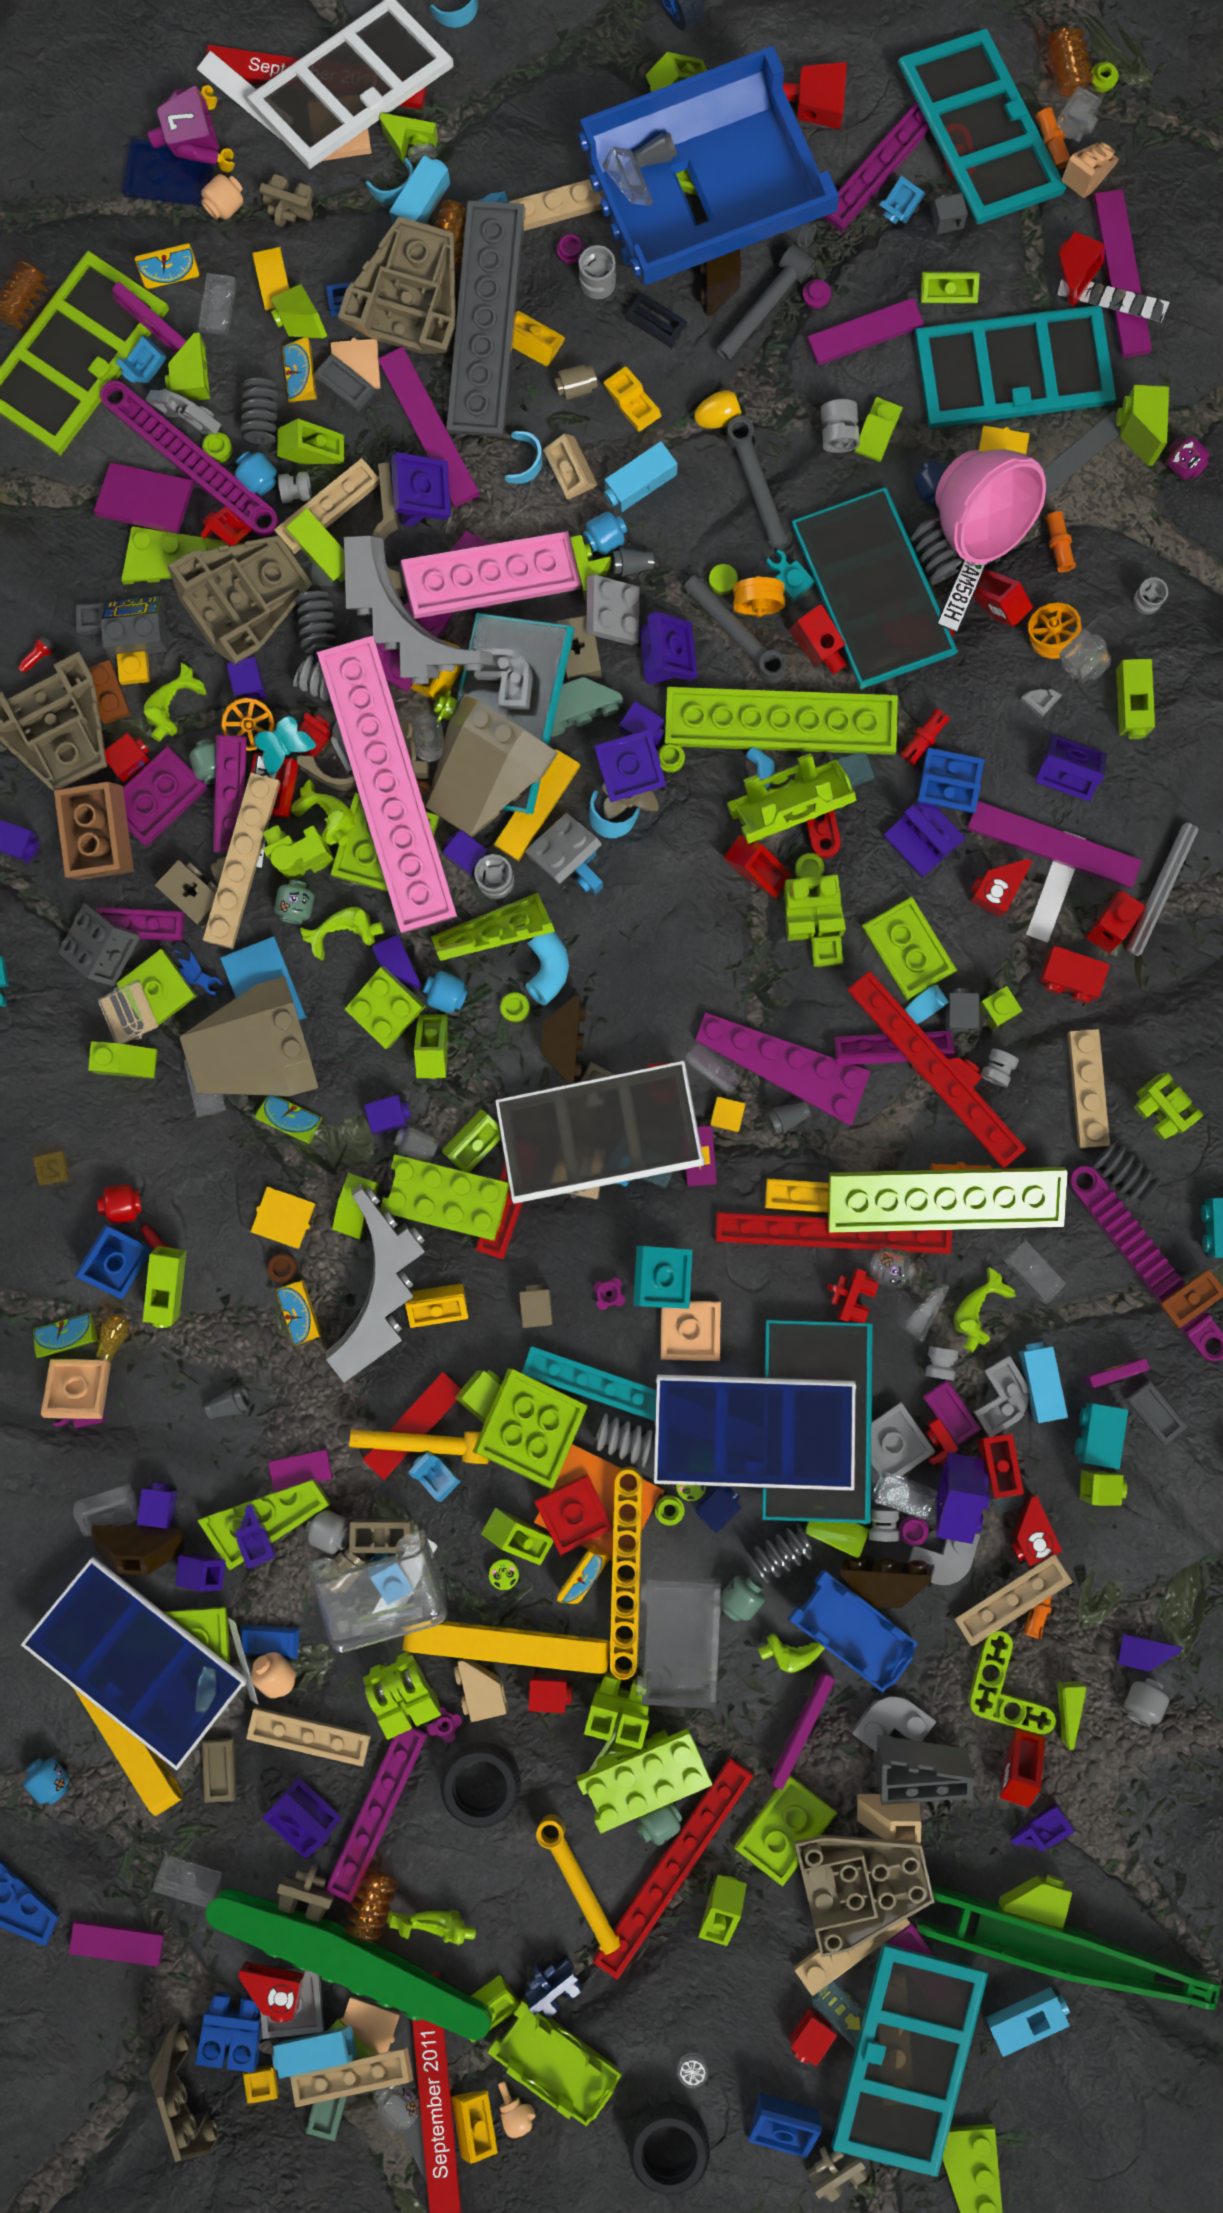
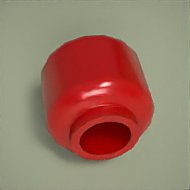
[97,1184,142,1224]

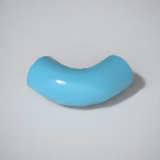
[526,932,569,1006]

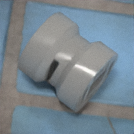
[278,472,312,503]
[1133,577,1168,615]
[980,1049,1019,1087]
[925,1346,959,1381]
[869,1508,899,1542]

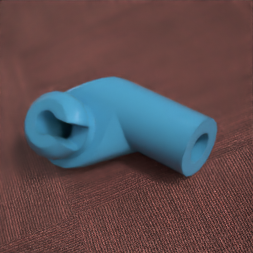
[746,747,775,788]

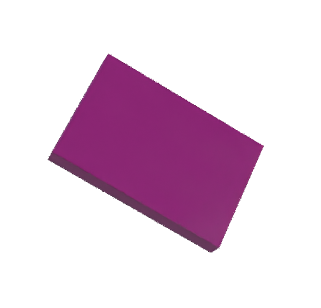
[94,463,194,534]
[123,746,208,847]

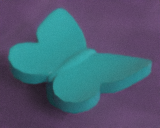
[254,716,316,775]

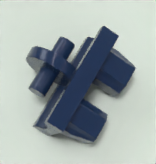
[524,1957,582,2018]

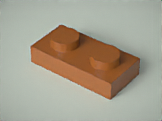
[89,660,132,725]
[1159,1269,1223,1328]

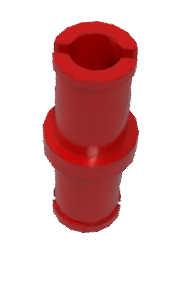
[900,708,950,765]

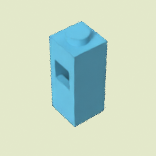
[389,156,451,225]
[604,441,678,513]
[1018,1341,1068,1423]
[985,1987,1070,2057]
[272,2025,358,2079]

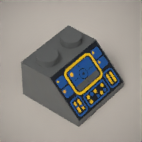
[101,595,168,658]

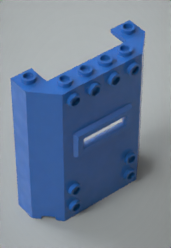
[577,46,839,286]

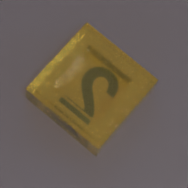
[33,1151,70,1186]

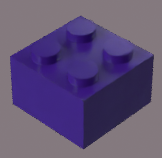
[935,1452,990,1544]

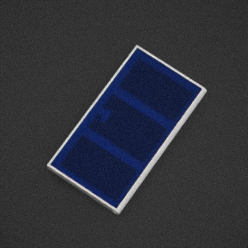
[654,1374,856,1490]
[21,1556,248,1770]

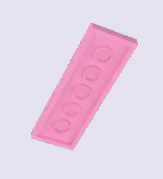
[400,531,582,619]

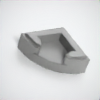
[1020,689,1062,718]

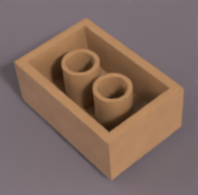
[54,782,134,880]

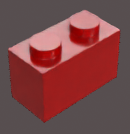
[1038,946,1110,1003]
[977,1434,1024,1500]

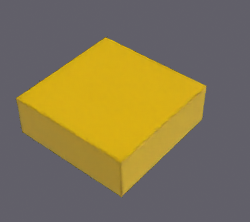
[710,1097,745,1133]
[243,2064,279,2104]

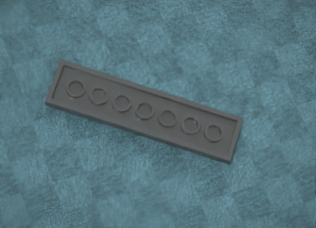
[446,201,526,437]

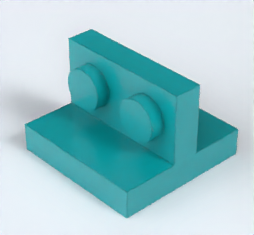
[633,1246,693,1309]

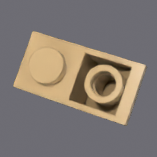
[454,1658,508,1722]
[857,1794,921,1843]

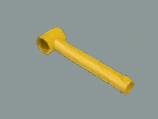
[349,1429,489,1464]
[536,1814,621,1955]

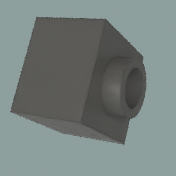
[931,193,968,235]

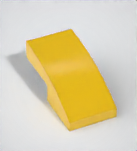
[253,247,290,311]
[603,366,661,432]

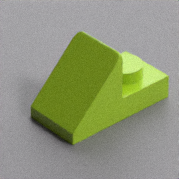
[380,113,438,163]
[854,397,903,462]
[570,535,611,601]

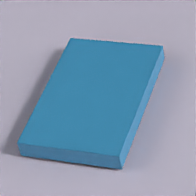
[220,936,307,1020]

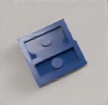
[917,748,985,814]

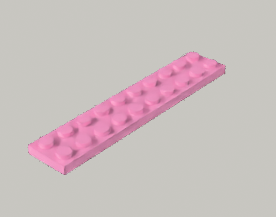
[317,636,458,933]

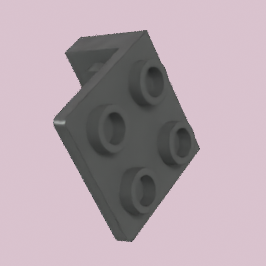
[59,903,140,986]

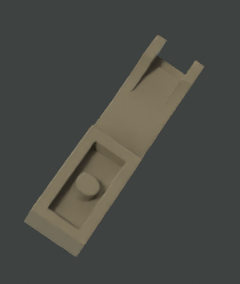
[372,463,405,597]
[297,756,430,792]

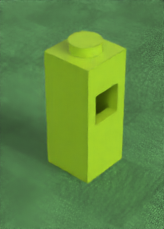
[284,508,345,583]
[1116,659,1155,739]
[143,1246,187,1328]

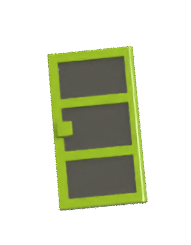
[0,251,169,456]

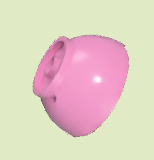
[935,449,1046,565]

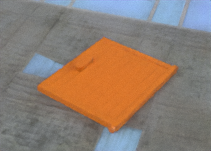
[534,1444,665,1567]

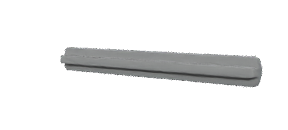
[1126,823,1198,956]

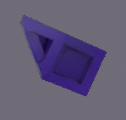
[372,935,422,989]
[235,1504,278,1569]
[1118,1633,1183,1671]
[1010,1803,1075,1852]

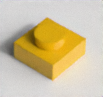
[117,651,150,685]

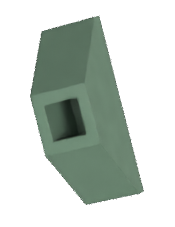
[539,677,623,737]

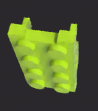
[727,753,856,844]
[380,1154,509,1241]
[576,1728,712,1834]
[487,1998,622,2127]

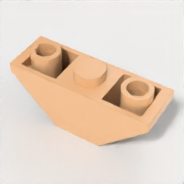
[1061,142,1119,198]

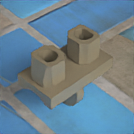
[259,174,314,227]
[277,1865,335,1922]
[807,2146,867,2202]

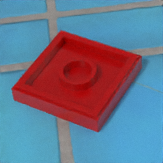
[534,1473,614,1555]

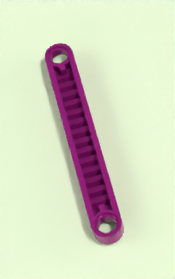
[100,381,279,537]
[1068,1166,1223,1361]

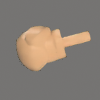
[498,2081,536,2138]

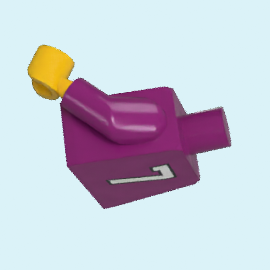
[148,85,235,172]

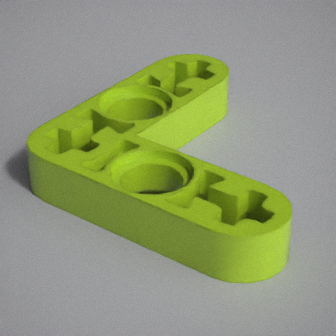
[968,1629,1056,1734]

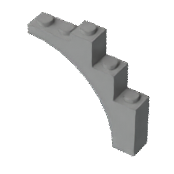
[344,536,492,684]
[325,1183,425,1383]

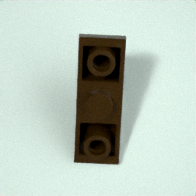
[700,221,741,316]
[541,996,586,1085]
[91,1525,185,1575]
[840,1557,935,1608]

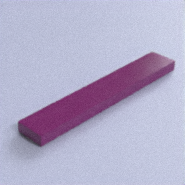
[823,88,947,232]
[1093,189,1152,358]
[378,346,480,508]
[967,801,1142,889]
[325,1725,428,1903]

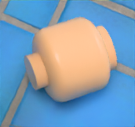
[201,174,243,220]
[251,1652,296,1698]

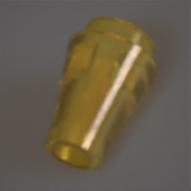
[96,1315,130,1361]

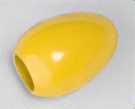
[694,390,742,429]

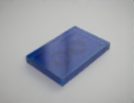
[122,139,214,207]

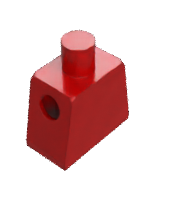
[783,62,847,129]
[788,604,847,675]
[1085,890,1146,954]

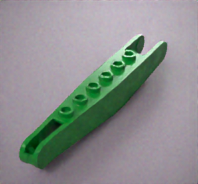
[916,1885,1221,2010]
[205,1888,493,2040]

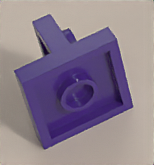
[391,452,451,527]
[639,612,698,685]
[594,729,666,803]
[1035,734,1107,802]
[883,803,965,878]
[262,1777,342,1859]

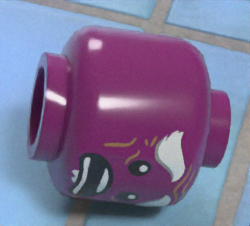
[1166,436,1210,480]

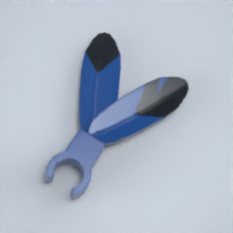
[174,941,225,996]

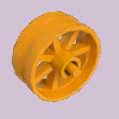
[733,576,785,617]
[1028,602,1082,659]
[221,698,274,751]

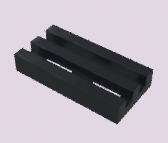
[625,292,688,349]

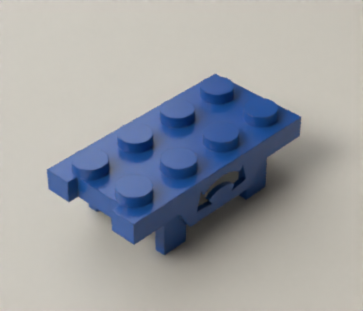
[787,1569,918,1692]

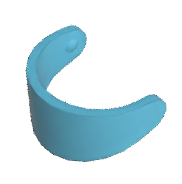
[429,0,478,28]
[365,158,414,205]
[504,431,542,484]
[588,790,641,838]
[905,985,949,1024]

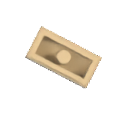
[543,433,597,499]

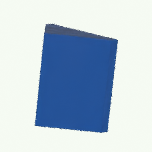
[74,1224,153,1299]
[747,2093,822,2159]

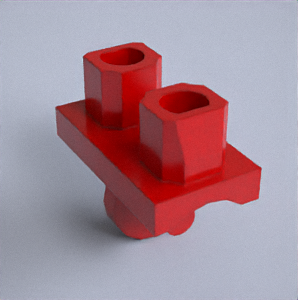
[826,1269,879,1323]

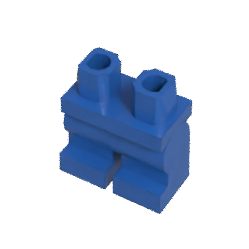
[195,1991,262,2073]

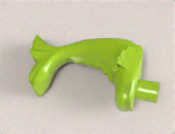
[144,662,206,742]
[291,780,355,846]
[300,907,385,961]
[953,1267,1016,1352]
[758,1633,825,1673]
[386,1909,476,1946]

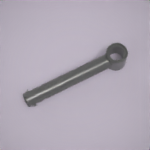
[716,244,817,361]
[727,416,789,551]
[684,575,786,684]

